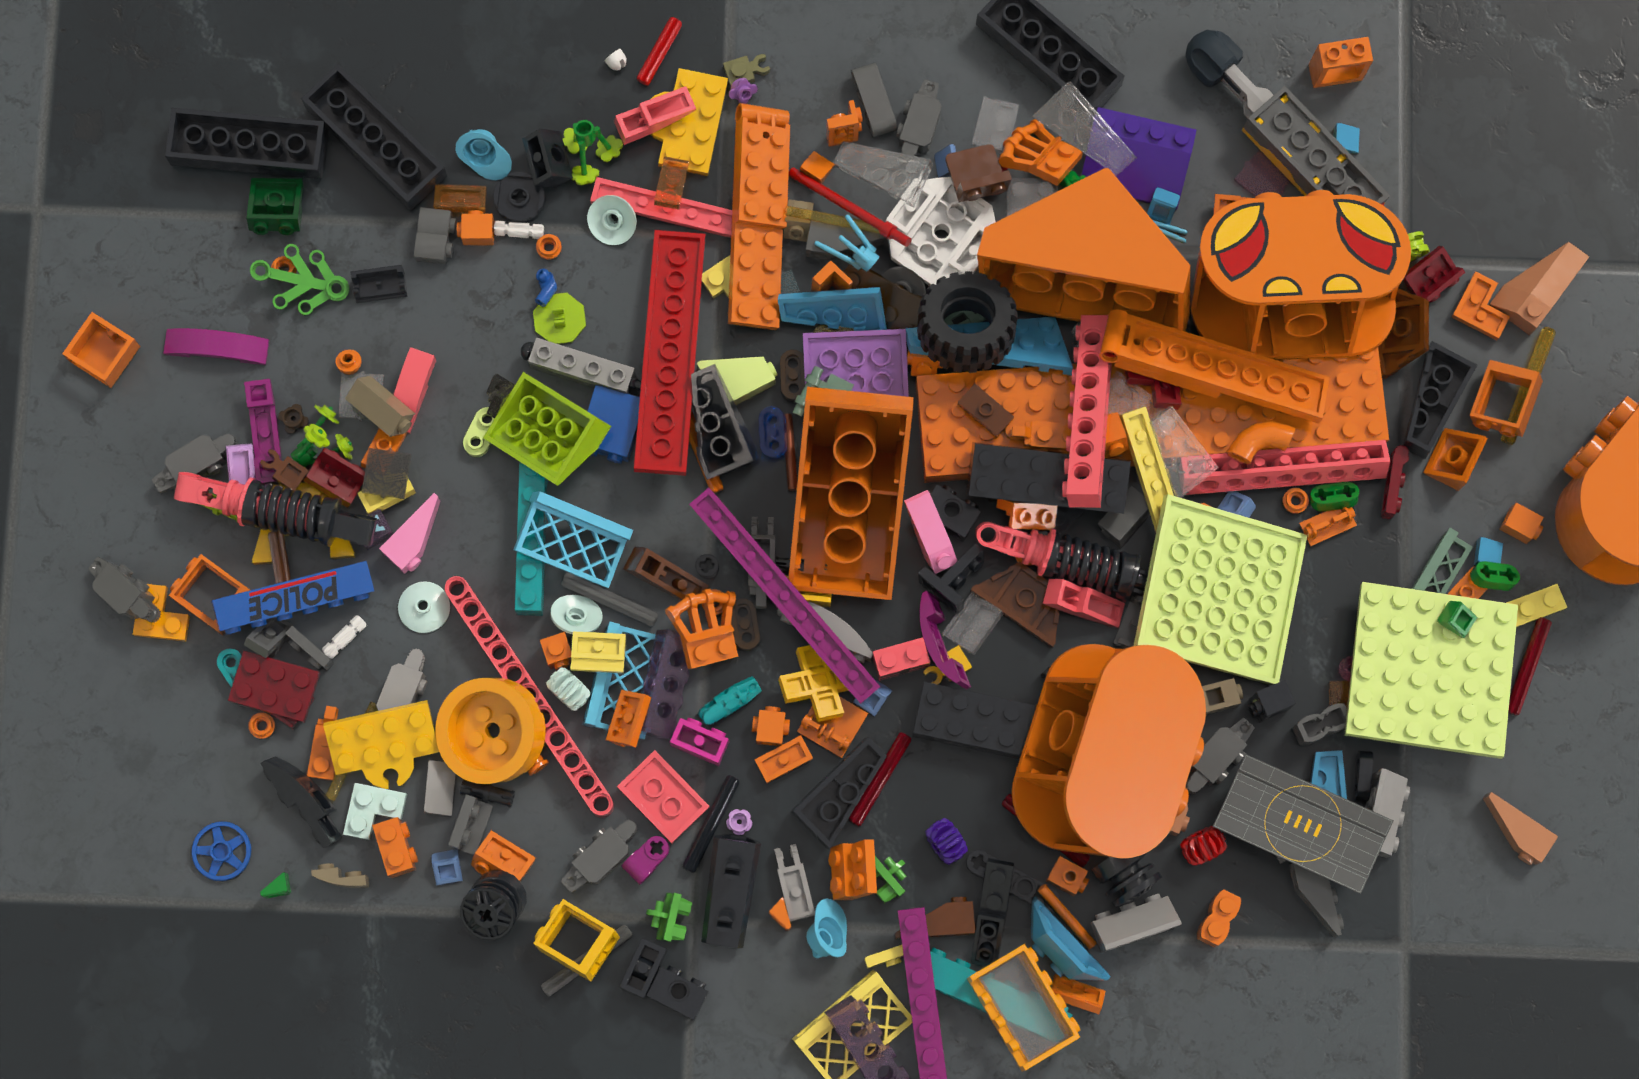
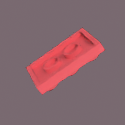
[617,750,710,844]

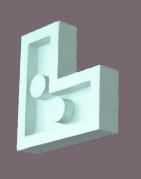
[343,783,407,840]

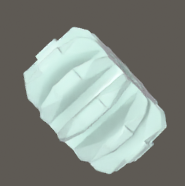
[546,667,590,711]

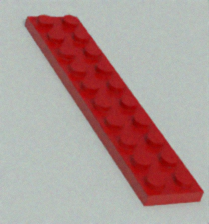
[634,230,705,476]

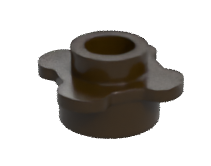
[278,404,309,434]

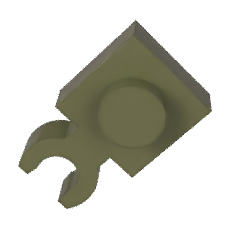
[723,54,770,88]

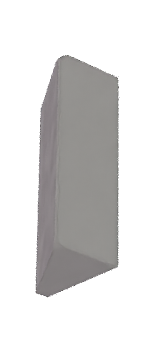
[424,760,456,816]

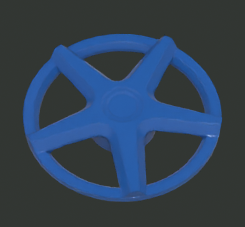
[192,821,251,881]

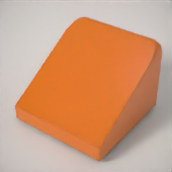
[800,151,835,184]
[769,897,791,931]

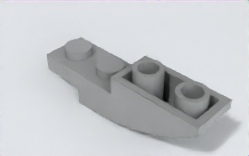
[777,601,873,664]

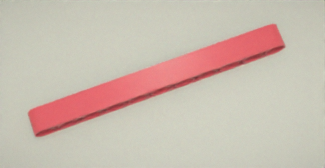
[445,576,614,818]

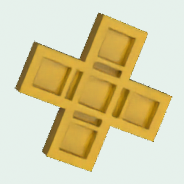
[778,645,849,722]

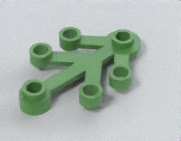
[250,244,349,315]

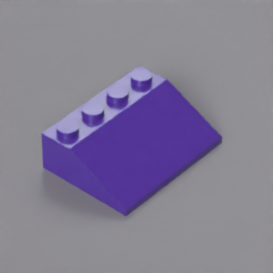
[1081,107,1197,210]

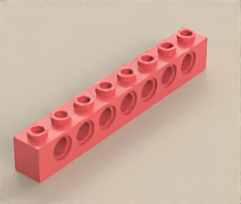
[1062,315,1112,508]
[1178,440,1390,495]

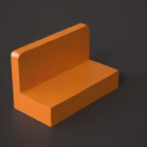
[811,261,853,292]

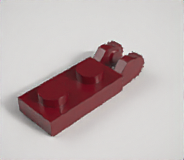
[1381,445,1410,520]

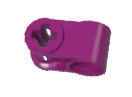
[621,836,670,885]

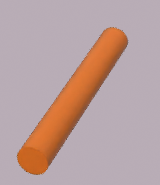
[1038,884,1097,949]

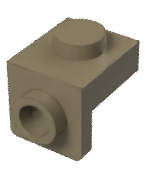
[783,199,814,242]

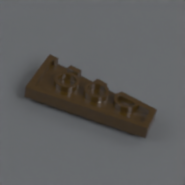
[843,264,922,346]

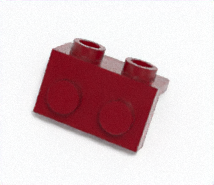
[1403,246,1465,303]
[303,448,368,508]

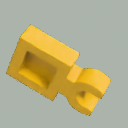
[923,645,972,685]

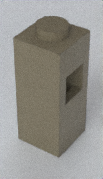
[345,376,415,437]
[1202,678,1243,715]

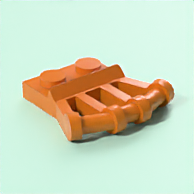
[999,118,1083,186]
[665,589,738,669]

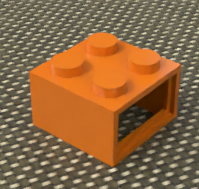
[62,312,141,388]

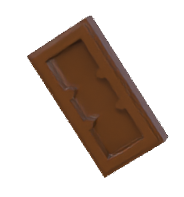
[958,384,1014,438]

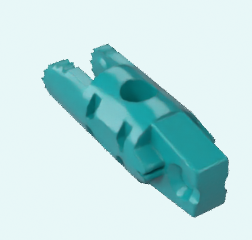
[697,676,762,725]

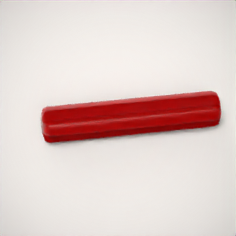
[637,17,682,86]

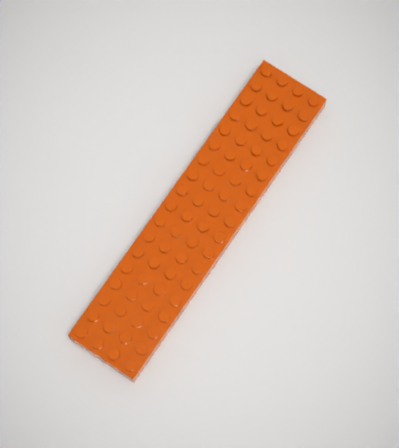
[915,347,1389,483]

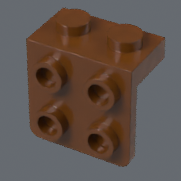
[945,144,1012,203]

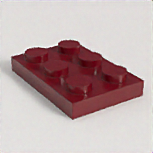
[228,651,320,723]

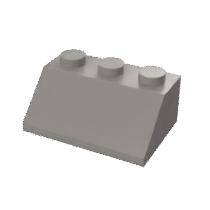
[1365,768,1410,858]
[1090,894,1182,953]

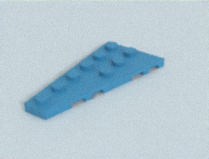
[905,317,1073,376]

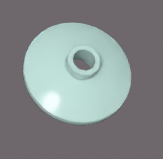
[587,195,637,245]
[398,582,450,633]
[550,595,603,634]

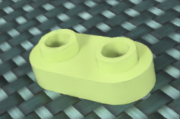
[463,407,498,457]

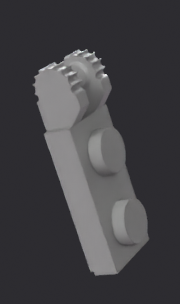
[774,844,815,922]

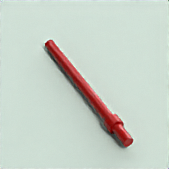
[788,167,912,247]

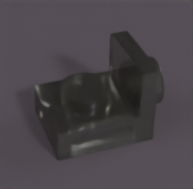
[486,374,515,418]

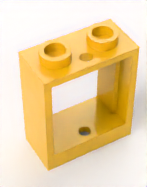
[533,899,620,982]

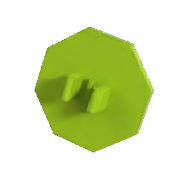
[533,293,586,344]

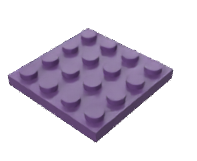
[803,329,909,397]

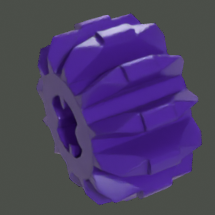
[925,818,968,865]

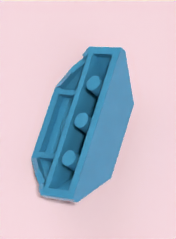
[1031,896,1111,980]

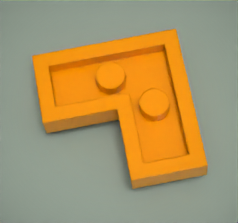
[133,584,190,642]

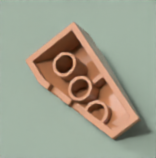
[1489,242,1589,335]

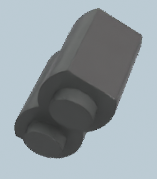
[414,207,457,264]
[1292,703,1347,746]

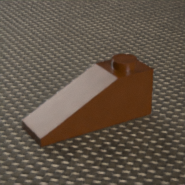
[623,546,709,607]
[894,897,975,940]

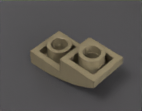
[311,863,369,888]

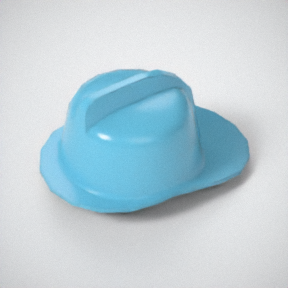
[455,129,512,180]
[806,898,847,958]

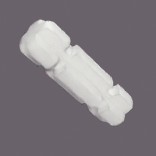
[494,221,544,239]
[322,615,366,659]

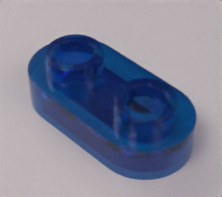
[759,406,788,458]

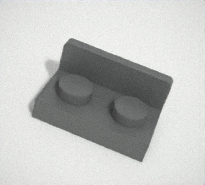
[448,795,493,855]

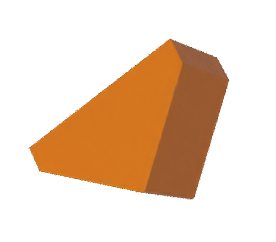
[977,168,1190,332]
[788,387,914,600]

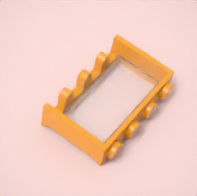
[967,944,1081,1072]

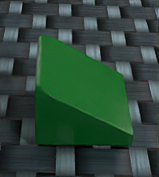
[1437,601,1478,638]
[260,872,291,899]

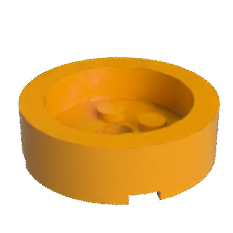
[435,678,546,784]

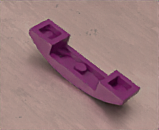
[163,328,269,365]
[244,379,282,484]
[920,591,971,690]

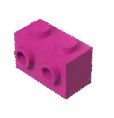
[670,717,729,766]

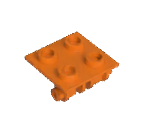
[797,696,868,758]

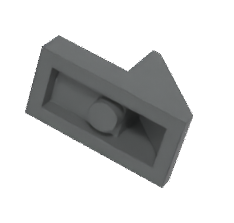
[244,617,294,659]

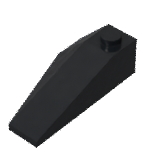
[691,364,760,480]

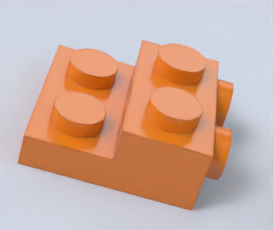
[828,840,877,900]

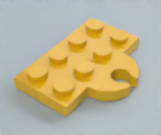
[650,68,728,176]
[323,700,439,789]

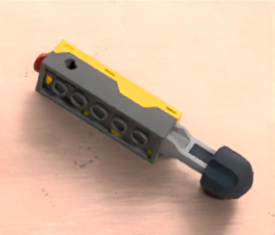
[1186,30,1390,206]

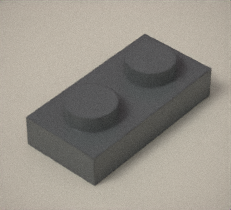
[285,626,334,671]

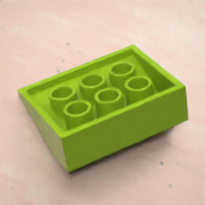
[483,372,611,486]

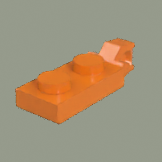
[1011,421,1084,451]
[307,706,339,781]

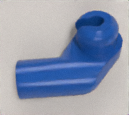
[535,268,557,307]

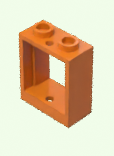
[1309,37,1373,88]
[1470,360,1543,437]
[169,554,250,636]

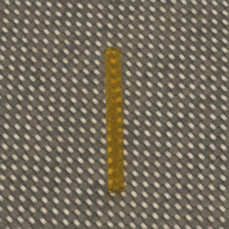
[1501,327,1556,445]

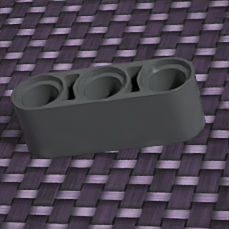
[851,63,897,138]

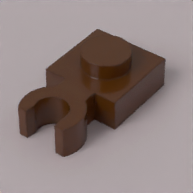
[260,449,309,492]

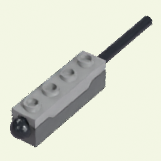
[520,338,695,408]

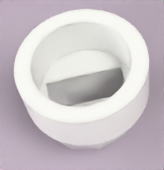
[604,49,627,71]

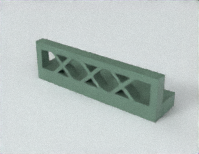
[1411,528,1473,594]

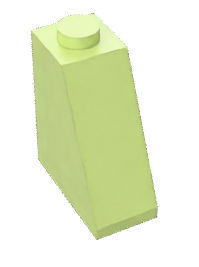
[697,357,777,405]

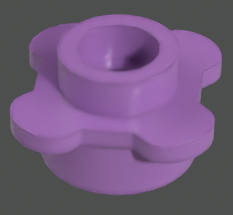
[729,78,758,104]

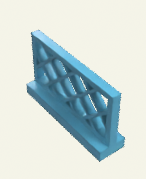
[513,491,633,588]
[582,622,669,739]

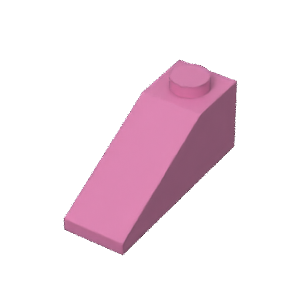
[904,490,957,574]
[379,493,441,574]

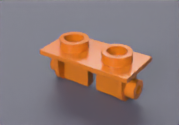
[1299,507,1357,547]

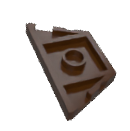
[1378,288,1429,379]
[970,562,1059,648]

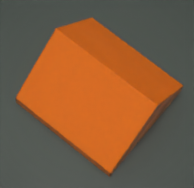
[1423,428,1488,491]

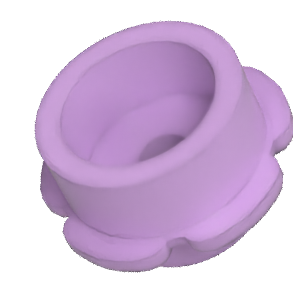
[726,809,752,835]

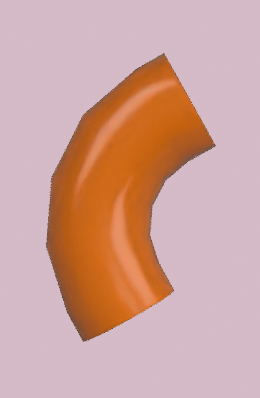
[1227,421,1296,464]

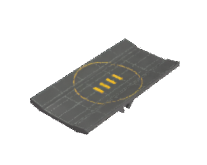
[1213,754,1394,894]

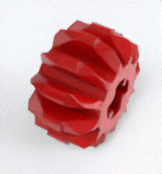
[1180,826,1227,865]

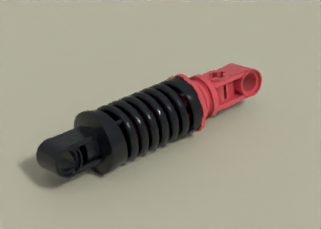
[174,472,378,547]
[975,521,1149,602]

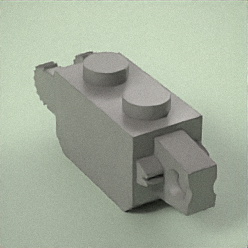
[376,649,428,711]

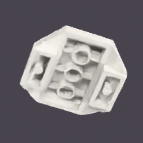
[886,177,996,286]

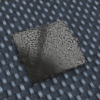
[362,448,411,499]

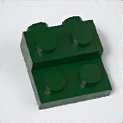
[246,178,304,235]

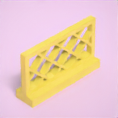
[792,970,912,1079]

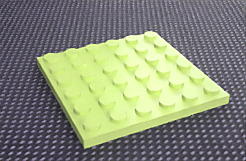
[1133,494,1307,685]
[1344,582,1518,759]

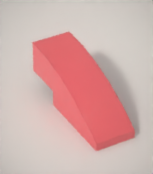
[614,86,696,145]
[394,347,436,433]
[1043,579,1125,628]

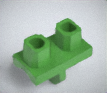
[875,856,906,904]
[646,893,692,942]

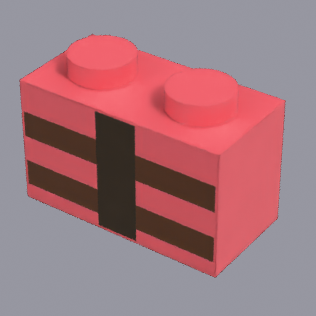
[872,637,930,681]

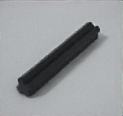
[683,775,739,873]

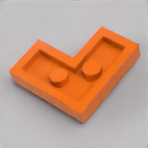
[1451,271,1510,341]

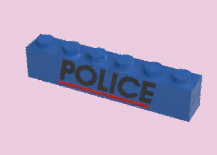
[211,561,374,635]

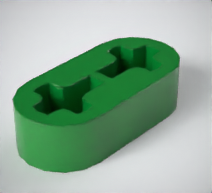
[1310,482,1359,511]
[1470,561,1520,591]

